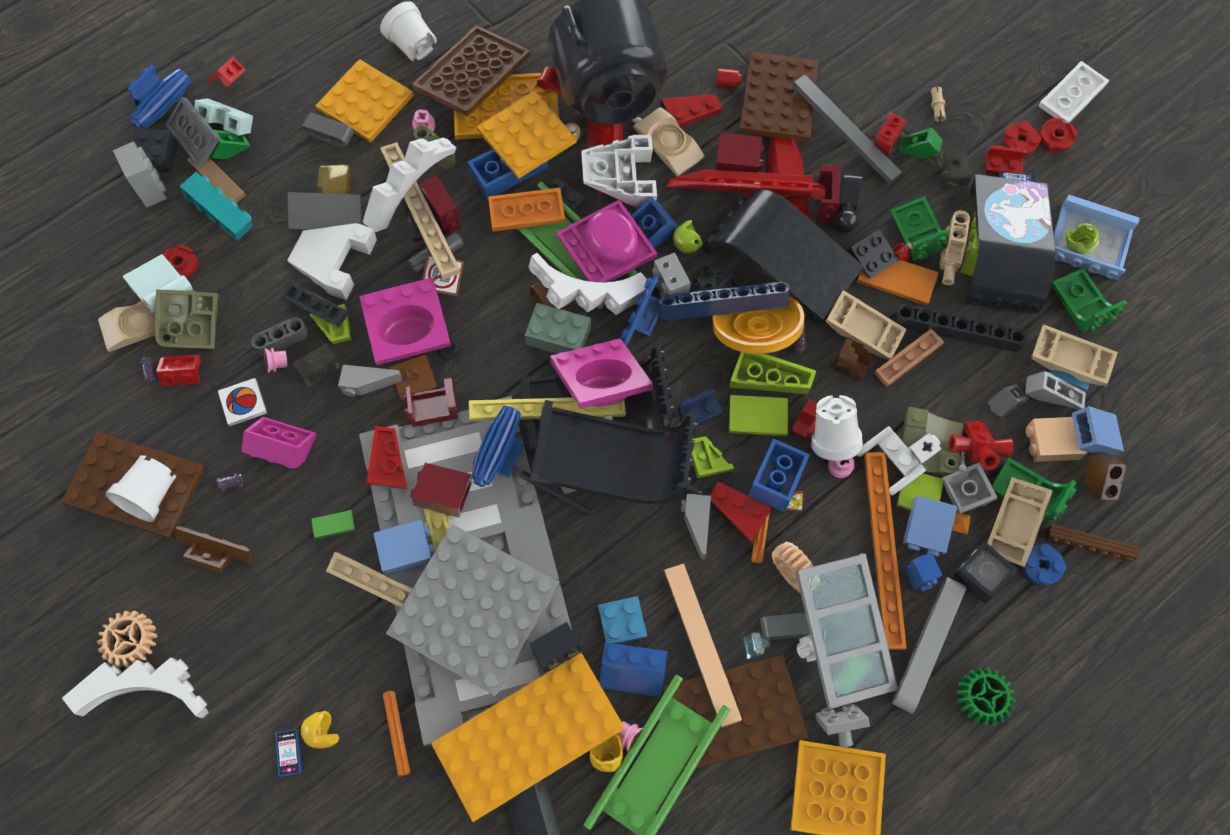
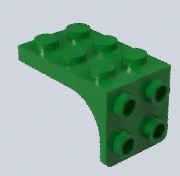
[890,196,949,261]
[1051,268,1128,333]
[992,458,1076,525]

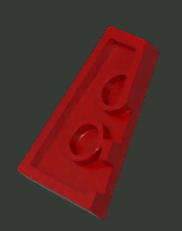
[661,95,722,127]
[367,426,407,489]
[710,482,771,543]

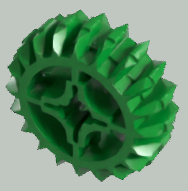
[956,668,1016,726]

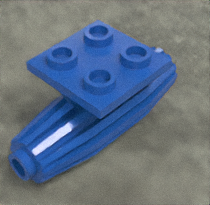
[128,65,191,129]
[471,405,524,487]

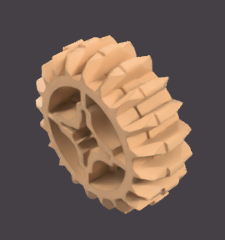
[772,542,820,593]
[97,611,157,668]

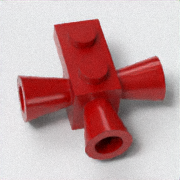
[949,421,1013,470]

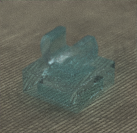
[743,632,770,659]

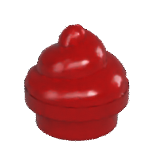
[893,243,911,261]

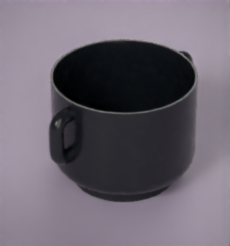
[548,0,667,125]

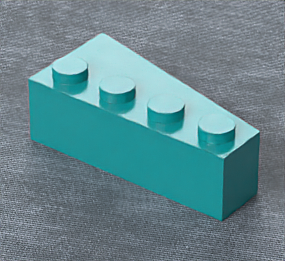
[180,172,253,241]

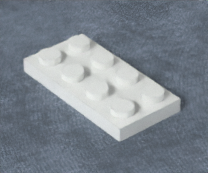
[1039,61,1109,124]

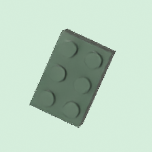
[525,303,591,354]

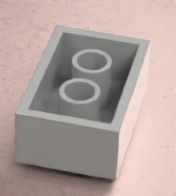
[113,141,167,208]

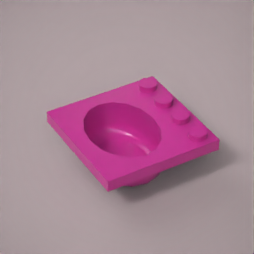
[557,200,657,283]
[359,277,451,365]
[550,339,653,409]

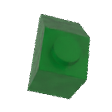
[898,128,943,158]
[210,130,250,159]

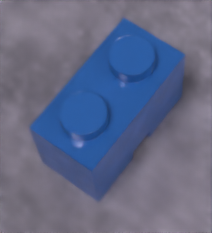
[903,553,942,592]

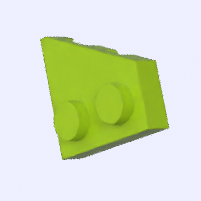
[310,304,351,344]
[690,436,734,478]

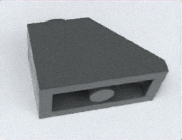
[987,384,1029,417]

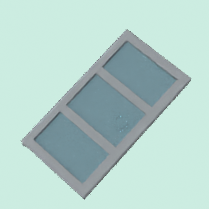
[796,553,898,709]

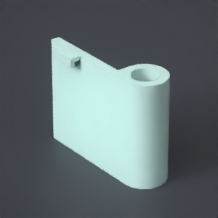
[123,254,193,314]

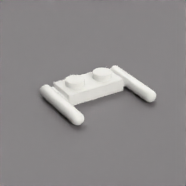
[857,426,926,495]

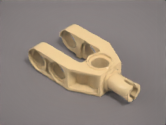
[940,210,970,285]

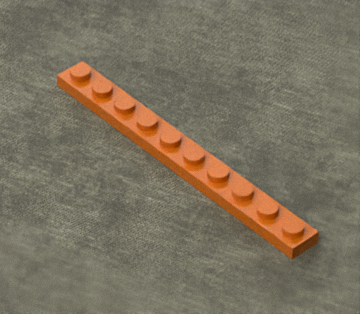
[864,452,907,650]

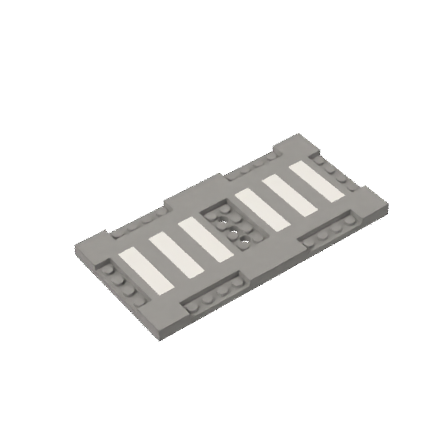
[359,396,572,747]

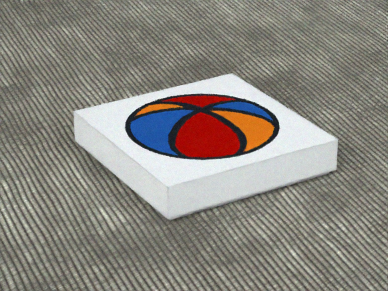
[218,378,267,426]

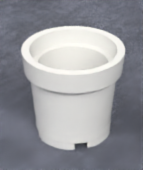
[380,2,437,61]
[811,395,863,461]
[105,456,176,522]

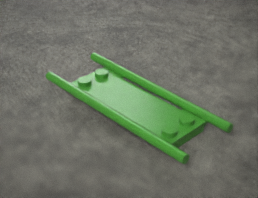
[518,182,638,309]
[584,675,731,835]

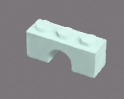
[194,98,253,135]

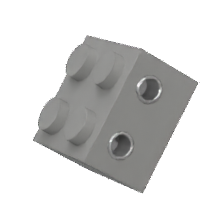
[652,253,691,298]

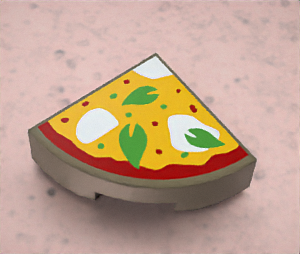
[785,491,803,512]

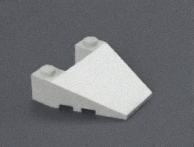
[581,135,657,208]
[287,223,377,300]

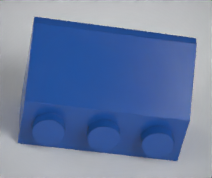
[599,643,667,697]

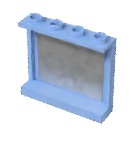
[1053,195,1140,280]

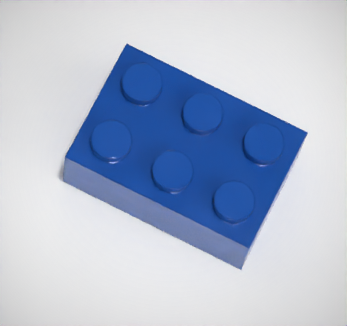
[748,439,810,512]

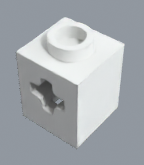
[908,433,941,464]

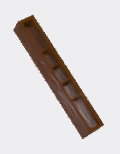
[1046,524,1140,562]

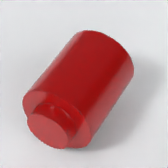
[716,68,742,88]

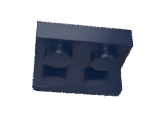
[678,389,723,426]

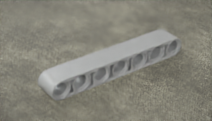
[892,577,966,714]

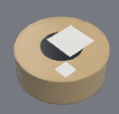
[565,123,580,140]

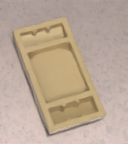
[633,107,705,177]
[826,290,907,360]
[98,300,155,352]
[1031,325,1118,386]
[988,477,1053,567]

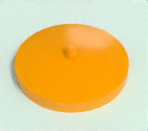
[713,295,804,354]

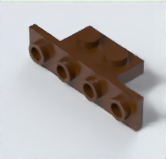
[174,526,252,573]

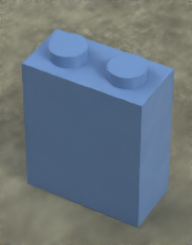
[1072,407,1124,455]
[903,496,957,557]
[374,520,435,576]

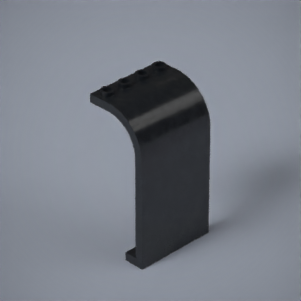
[703,190,864,324]

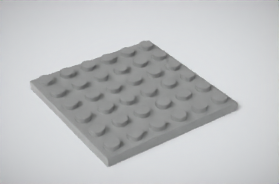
[386,524,560,696]

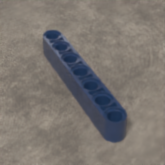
[659,282,789,320]

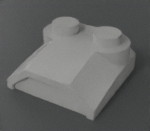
[942,463,997,514]

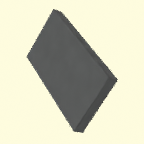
[165,97,220,167]
[288,192,362,230]

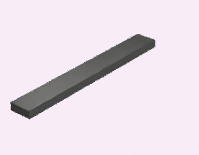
[792,75,902,184]

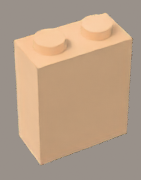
[1026,417,1087,462]

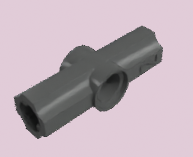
[409,232,464,274]

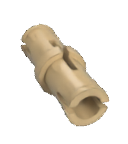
[931,87,946,122]

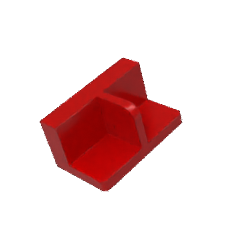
[207,57,246,87]
[791,399,817,442]

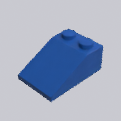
[631,197,679,248]

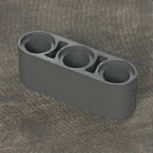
[301,113,354,148]
[251,317,308,356]
[760,613,822,640]

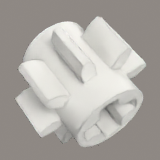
[797,635,816,662]

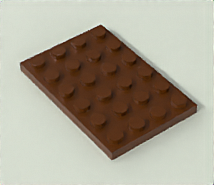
[412,25,531,117]
[739,51,819,142]
[61,431,206,539]
[662,655,808,769]

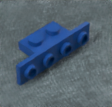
[620,275,660,345]

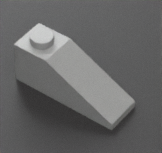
[338,365,403,396]
[1025,371,1086,410]
[681,494,711,559]

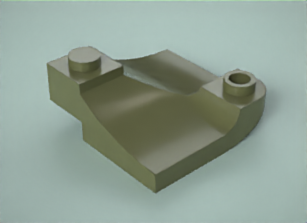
[155,289,218,349]
[901,407,963,476]

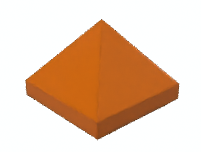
[952,512,971,535]

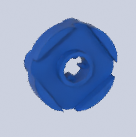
[1022,544,1066,586]

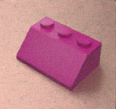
[242,417,316,469]

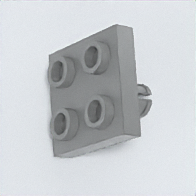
[815,704,870,747]

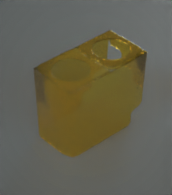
[317,165,352,194]

